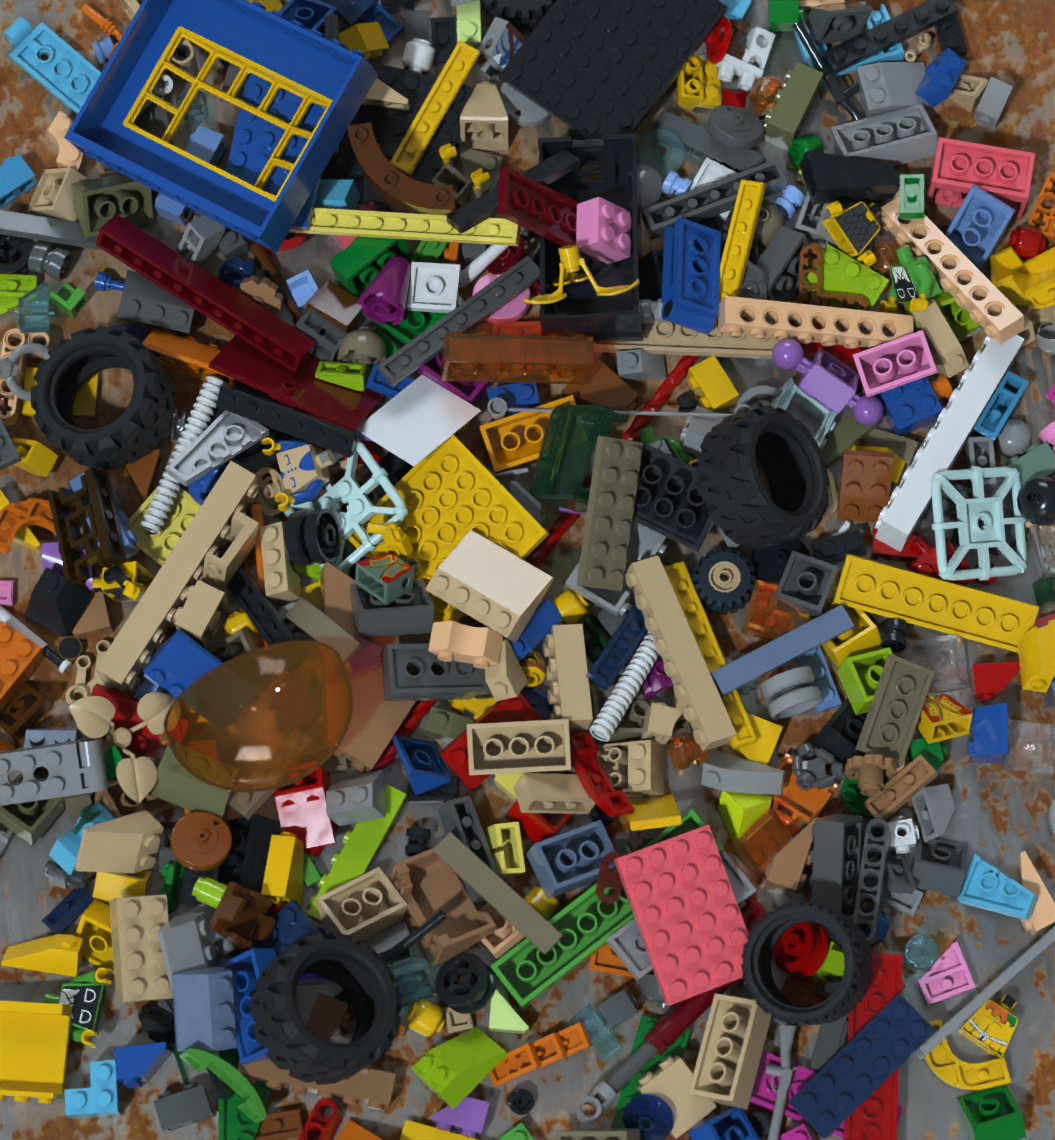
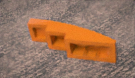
[489,1022,593,1087]

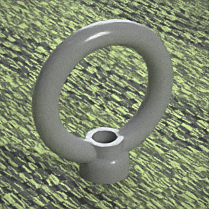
[0,343,50,402]

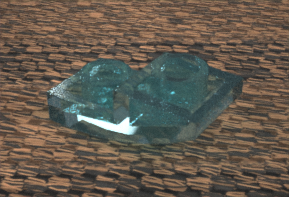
[570,1004,623,1064]

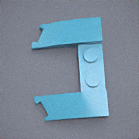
[794,2,904,86]

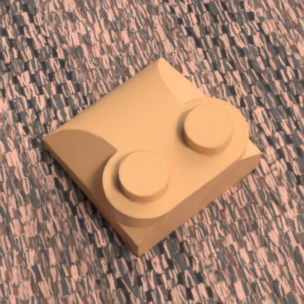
[479,903,526,959]

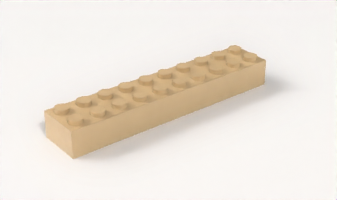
[95,461,260,694]

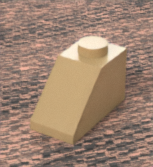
[485,639,528,701]

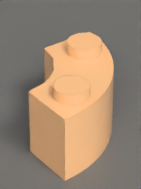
[47,111,87,175]
[428,621,503,669]

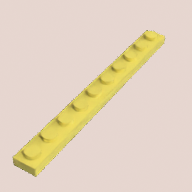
[289,208,521,246]

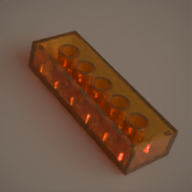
[441,331,594,384]

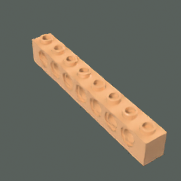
[880,196,1024,345]
[718,296,914,349]

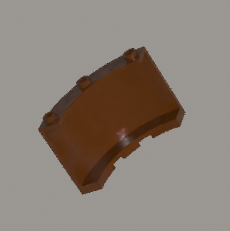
[347,122,460,215]

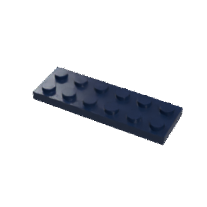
[788,993,936,1140]

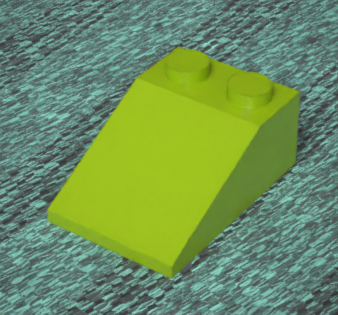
[411,1027,507,1110]

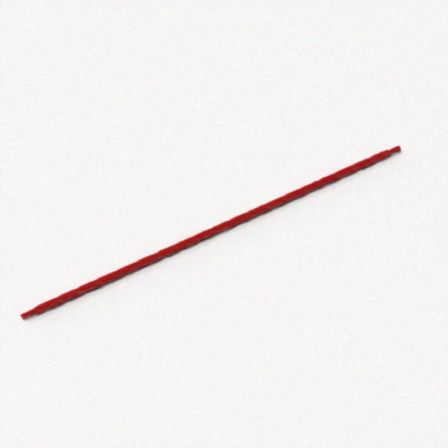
[306,355,700,858]

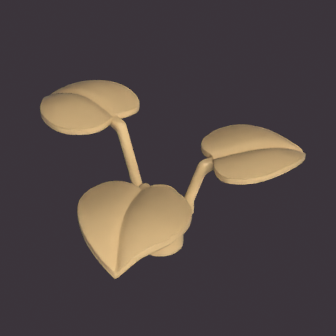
[68,692,178,803]

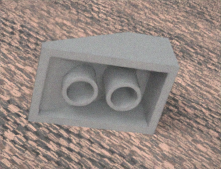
[854,62,935,118]

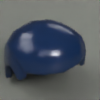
[218,256,256,290]

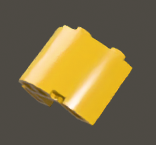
[990,223,1055,309]
[1018,619,1055,693]

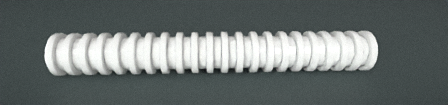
[140,375,224,533]
[589,631,660,741]

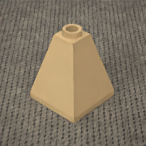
[460,82,508,151]

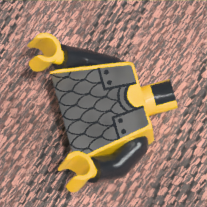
[821,200,881,269]
[92,561,155,602]

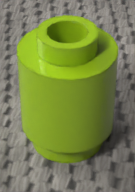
[192,877,227,909]

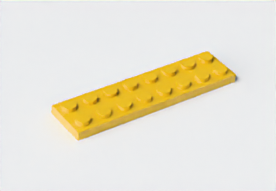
[833,554,1039,653]

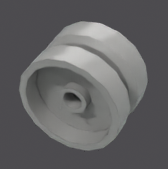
[760,666,823,720]

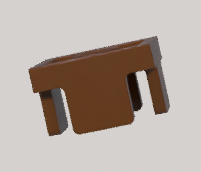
[207,882,276,951]

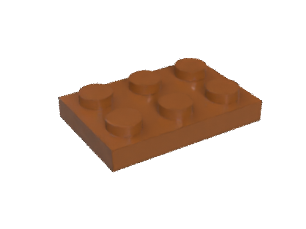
[837,450,894,522]

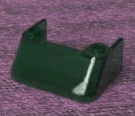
[530,404,628,512]

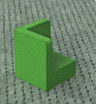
[49,283,89,318]

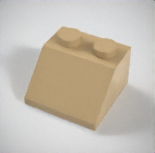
[26,167,90,222]

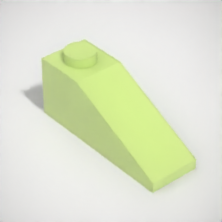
[456,0,481,49]

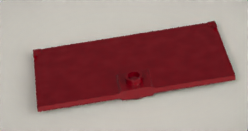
[209,335,385,432]

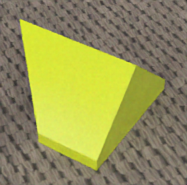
[718,791,772,848]

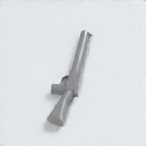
[765,1026,797,1140]

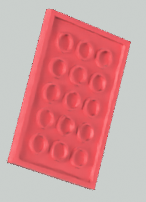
[614,824,748,1006]

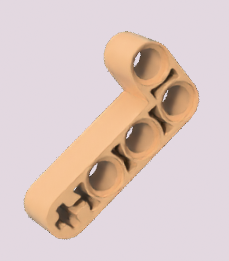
[0,328,53,426]

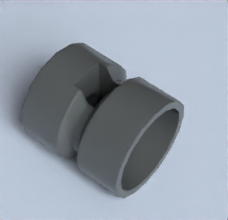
[28,240,72,281]

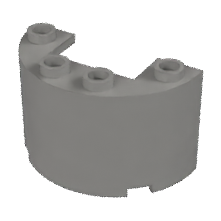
[565,520,668,617]

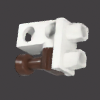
[715,19,775,91]

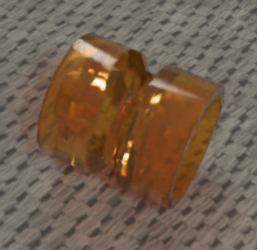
[667,733,709,772]

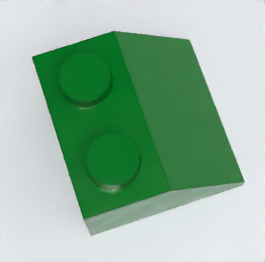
[957,1084,1026,1140]

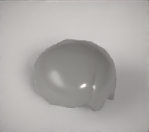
[1036,324,1055,355]
[995,418,1032,458]

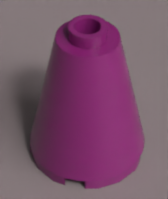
[357,256,411,325]

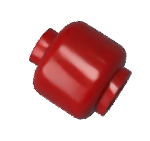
[1008,226,1046,259]

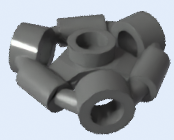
[792,743,843,791]

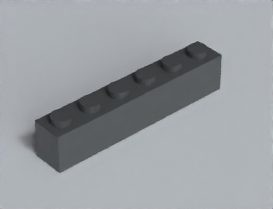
[642,158,787,240]

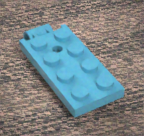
[3,16,101,115]

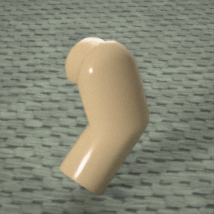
[904,33,932,62]

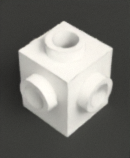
[880,816,919,854]

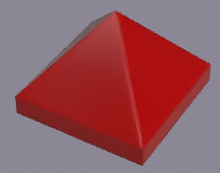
[721,88,747,109]

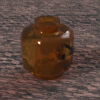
[748,76,783,112]
[871,241,899,278]

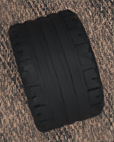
[741,902,873,1025]

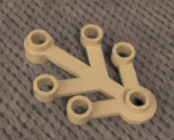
[66,640,141,705]

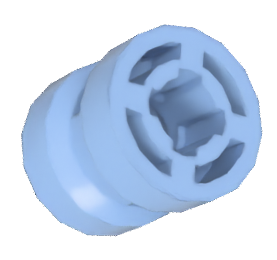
[661,170,693,197]
[773,185,805,219]

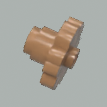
[236,275,283,316]
[845,754,897,796]

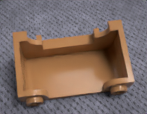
[389,848,496,967]

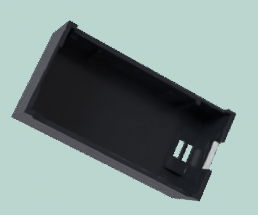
[538,133,643,345]

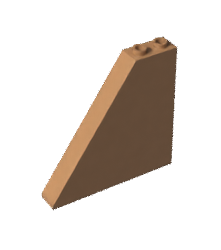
[320,562,435,772]

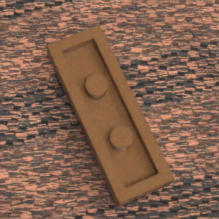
[863,754,938,821]

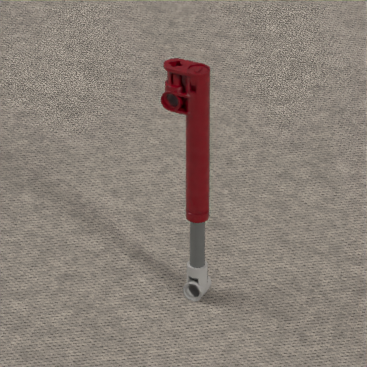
[576,897,768,1124]

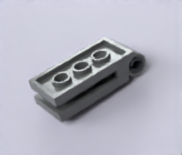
[381,644,494,701]

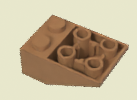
[764,817,819,899]

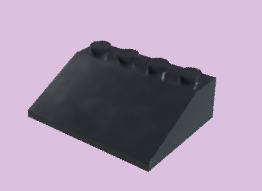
[632,441,714,552]

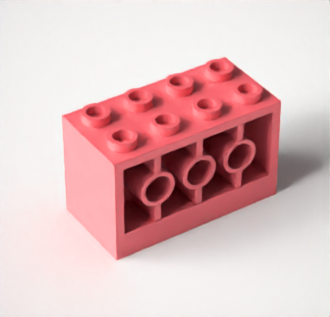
[926,137,1035,219]

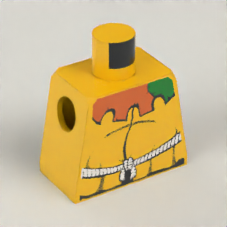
[958,994,1019,1059]

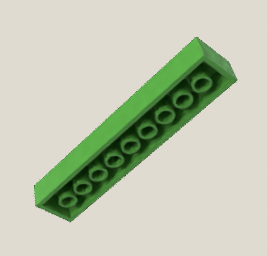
[490,809,724,1010]

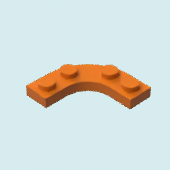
[0,498,72,554]

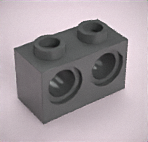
[295,308,347,362]

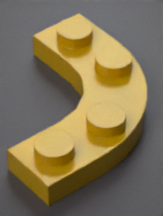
[924,1019,1011,1091]

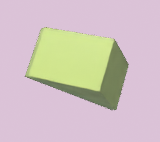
[489,989,529,1034]

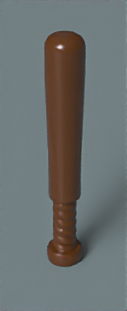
[250,242,304,325]

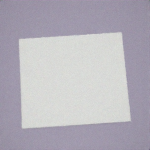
[357,375,481,466]

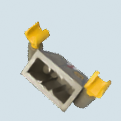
[431,143,490,207]

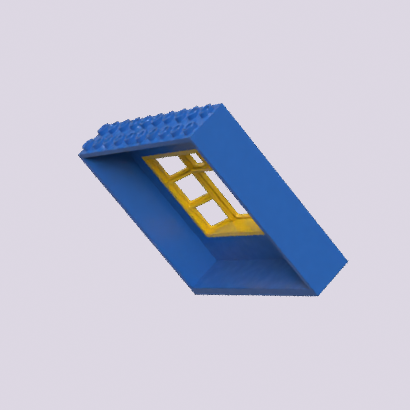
[64,0,378,253]

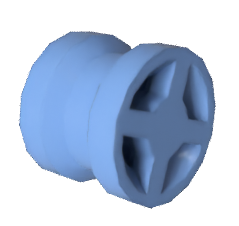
[91,35,114,64]

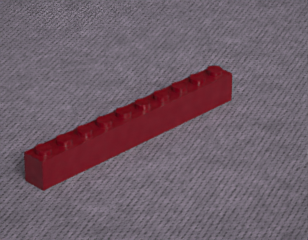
[96,214,316,373]

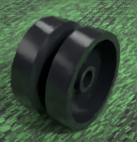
[284,508,341,566]

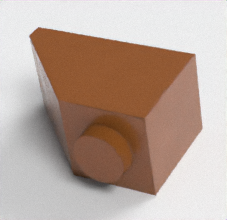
[124,447,163,501]

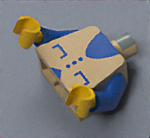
[261,438,336,512]

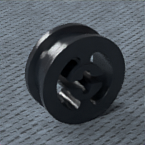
[0,234,35,275]
[435,953,496,1014]

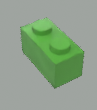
[303,852,323,889]

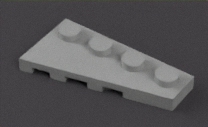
[167,410,269,487]

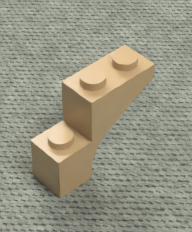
[641,692,685,745]

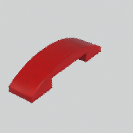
[569,730,635,817]

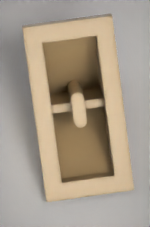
[948,74,989,113]

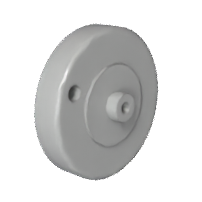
[499,82,551,127]

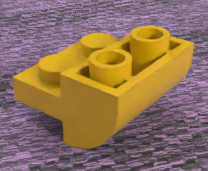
[677,54,721,110]

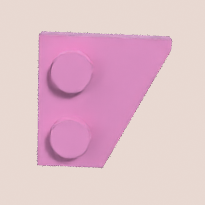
[917,942,976,1006]

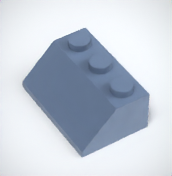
[171,967,237,1052]

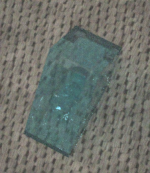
[14,282,50,333]

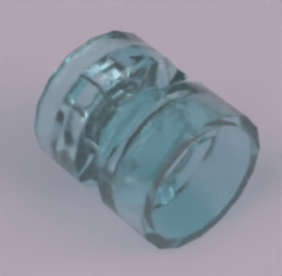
[901,935,938,973]

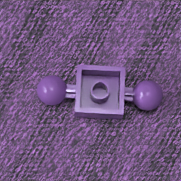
[772,339,884,426]

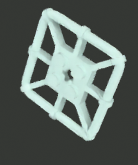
[280,438,408,573]
[931,466,1028,581]

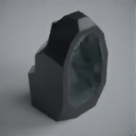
[138,1004,175,1044]

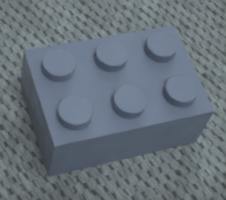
[526,820,618,899]

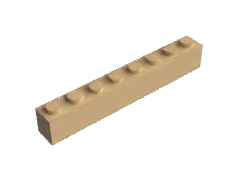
[625,555,737,751]

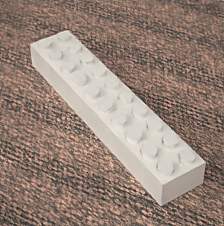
[874,335,1024,552]

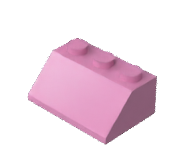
[853,330,938,398]

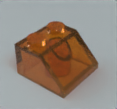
[732,808,791,873]

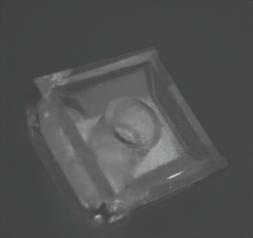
[1003,719,1055,775]

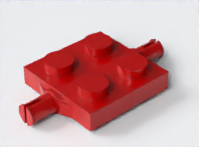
[907,535,974,586]

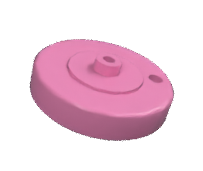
[472,273,531,325]

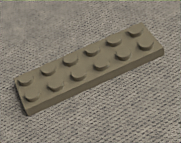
[576,436,643,591]

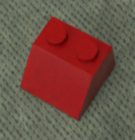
[505,799,574,843]

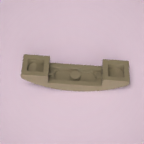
[285,597,362,665]

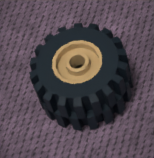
[692,548,756,615]

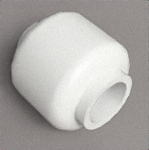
[402,38,435,74]

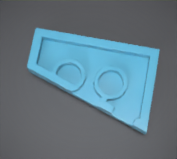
[957,853,1037,921]

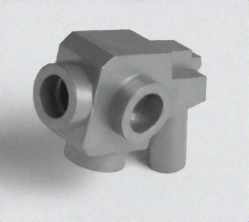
[44,861,96,889]

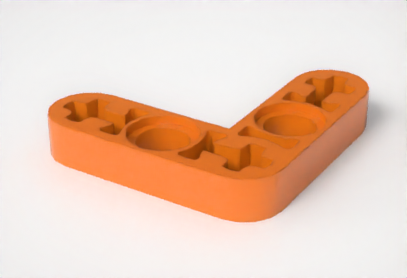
[1028,172,1055,242]

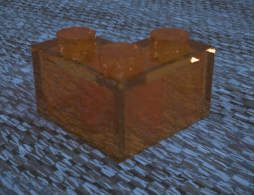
[741,579,798,641]

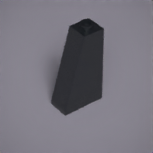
[799,150,900,204]

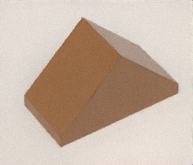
[72,591,113,641]

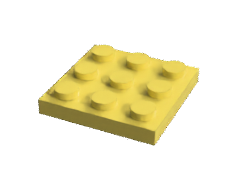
[127,484,201,567]

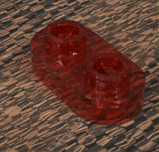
[596,852,623,904]

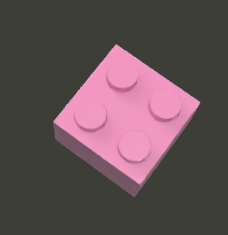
[576,197,631,264]

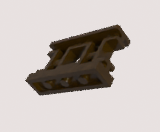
[48,467,127,585]

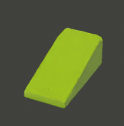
[315,361,368,391]

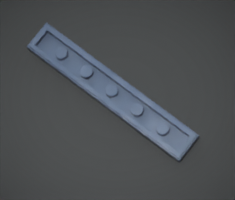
[711,605,854,697]

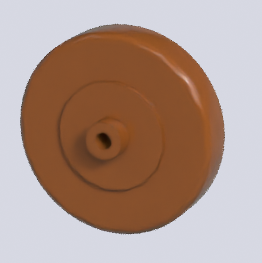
[170,811,232,871]

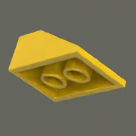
[797,594,881,668]

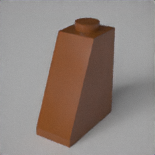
[562,357,639,419]

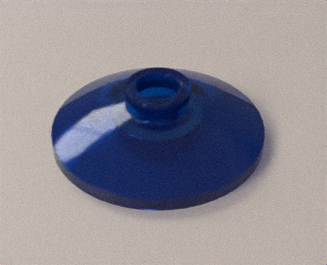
[623,1094,674,1140]

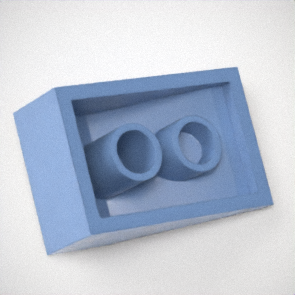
[945,184,1015,269]

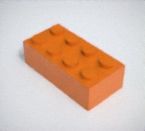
[0,621,44,713]

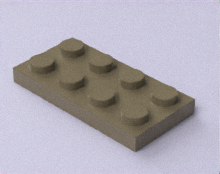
[855,654,935,767]

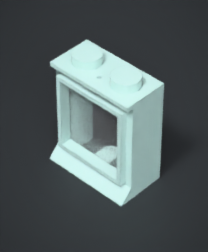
[771,377,837,450]

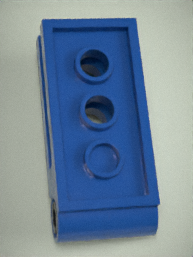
[661,217,721,335]

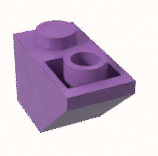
[432,1097,490,1138]

